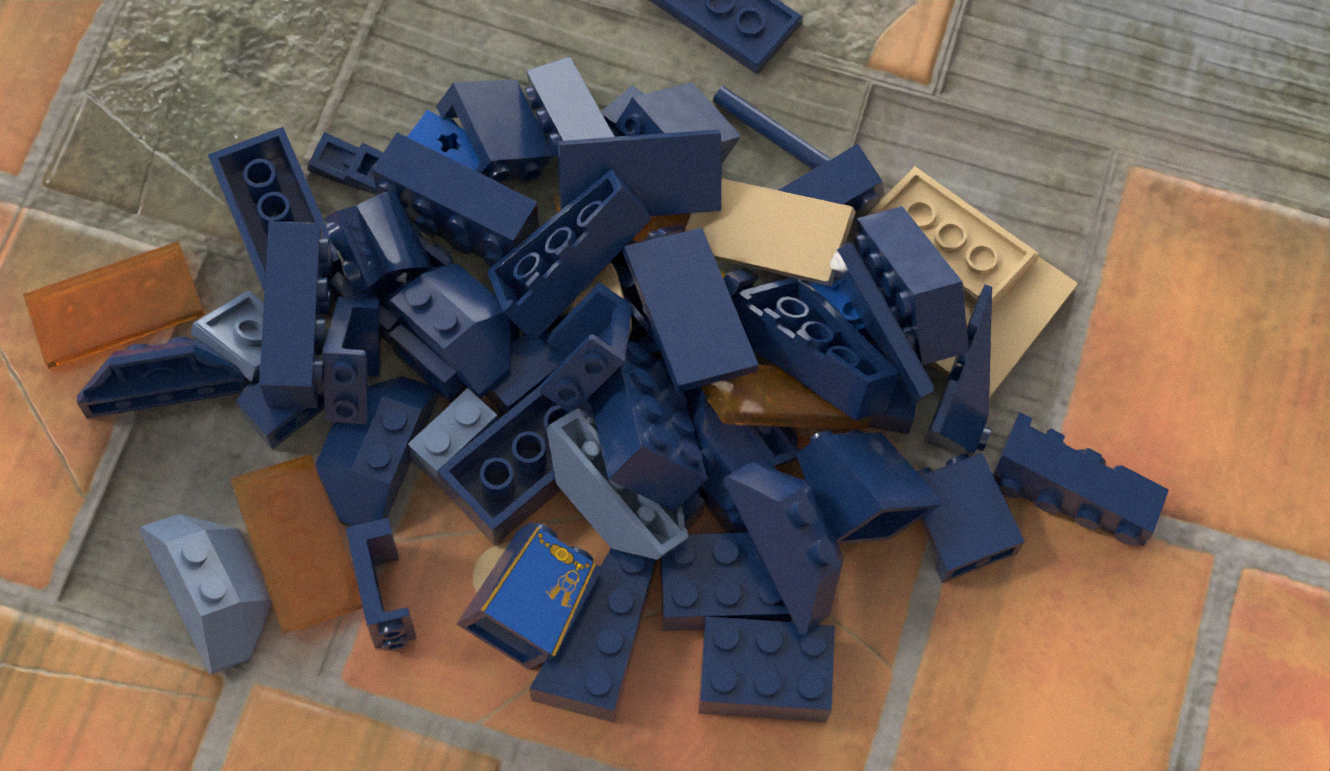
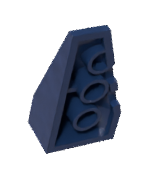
[924,284,992,457]

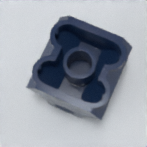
[325,192,433,294]

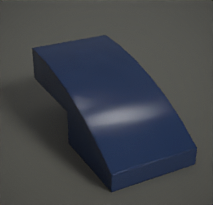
[307,132,383,194]

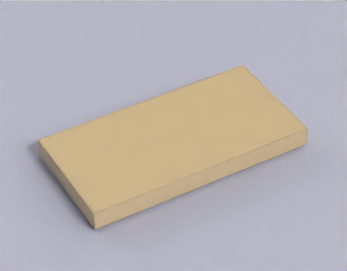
[866,166,1039,308]
[685,178,855,286]
[929,256,1078,400]

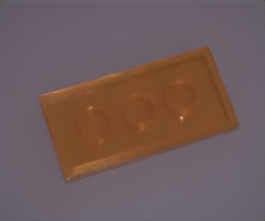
[23,241,205,369]
[701,365,872,430]
[230,454,363,634]

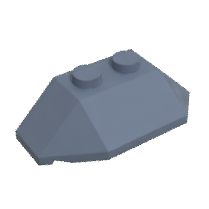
[547,408,689,560]
[139,514,274,675]

